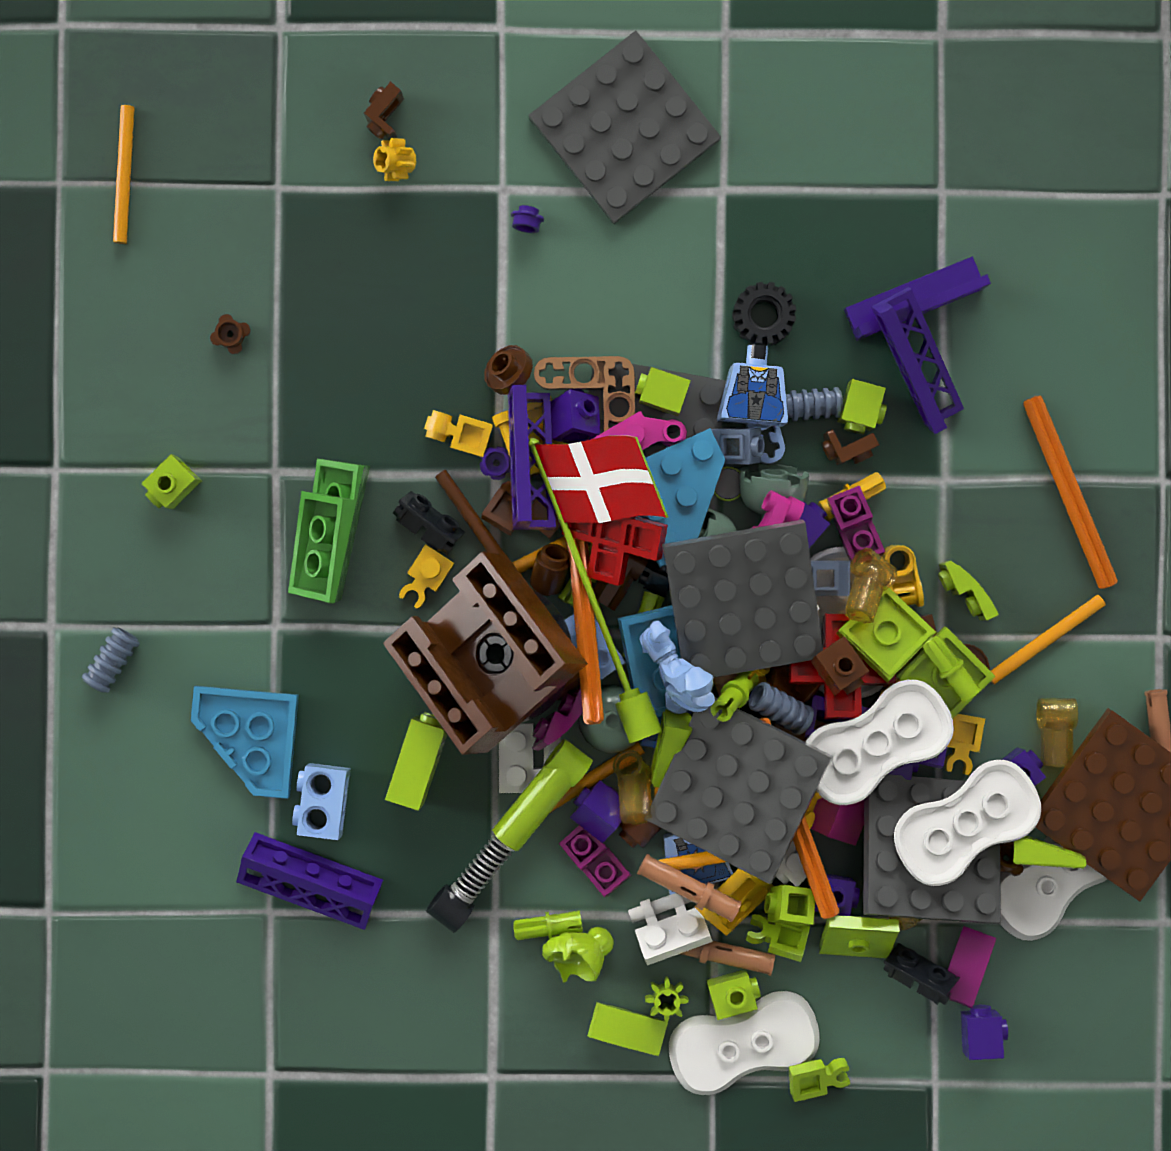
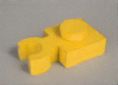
[399,544,455,609]
[944,713,985,775]

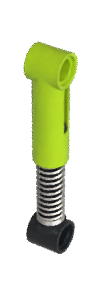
[426,739,593,933]

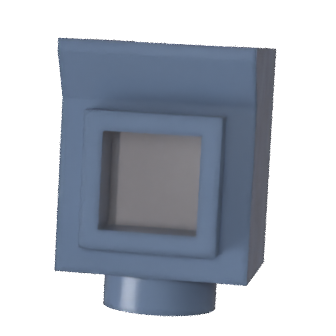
[711,427,765,464]
[811,561,850,596]

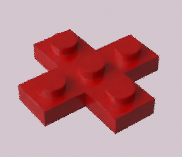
[562,516,668,586]
[789,613,896,720]

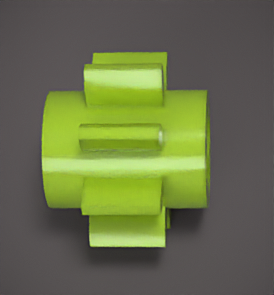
[645,976,689,1023]

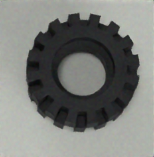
[732,282,796,346]

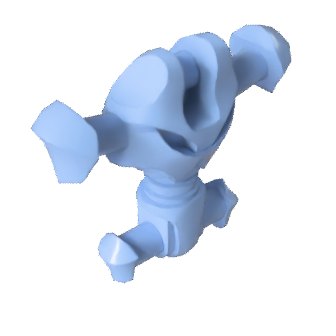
[639,621,715,714]

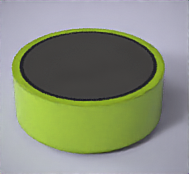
[714,467,741,502]

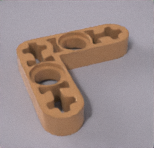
[534,356,635,432]

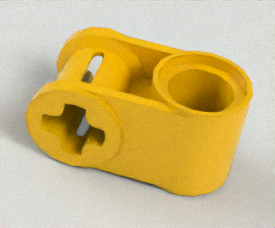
[880,545,924,607]

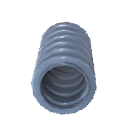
[786,387,843,421]
[82,627,140,693]
[748,682,814,735]

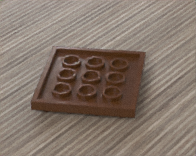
[1035,708,1171,902]

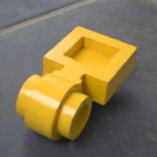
[424,410,493,457]

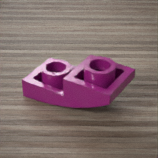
[827,486,885,567]
[532,688,583,751]
[559,825,632,898]
[948,926,997,1008]

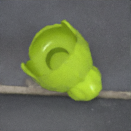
[542,927,614,983]

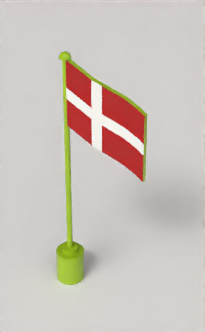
[529,435,668,743]

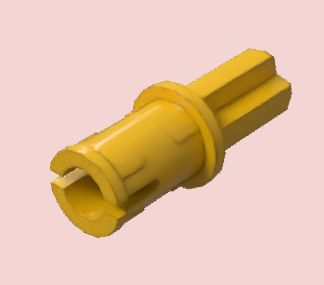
[818,472,886,521]

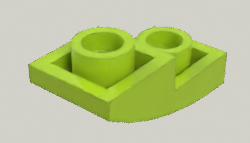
[938,561,999,621]
[587,1002,668,1056]

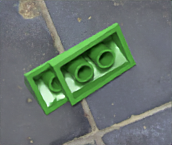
[288,458,370,603]

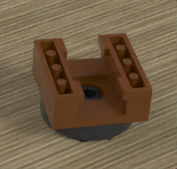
[383,552,588,755]

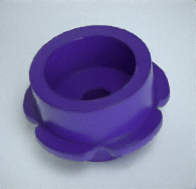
[511,205,544,233]
[479,446,511,480]

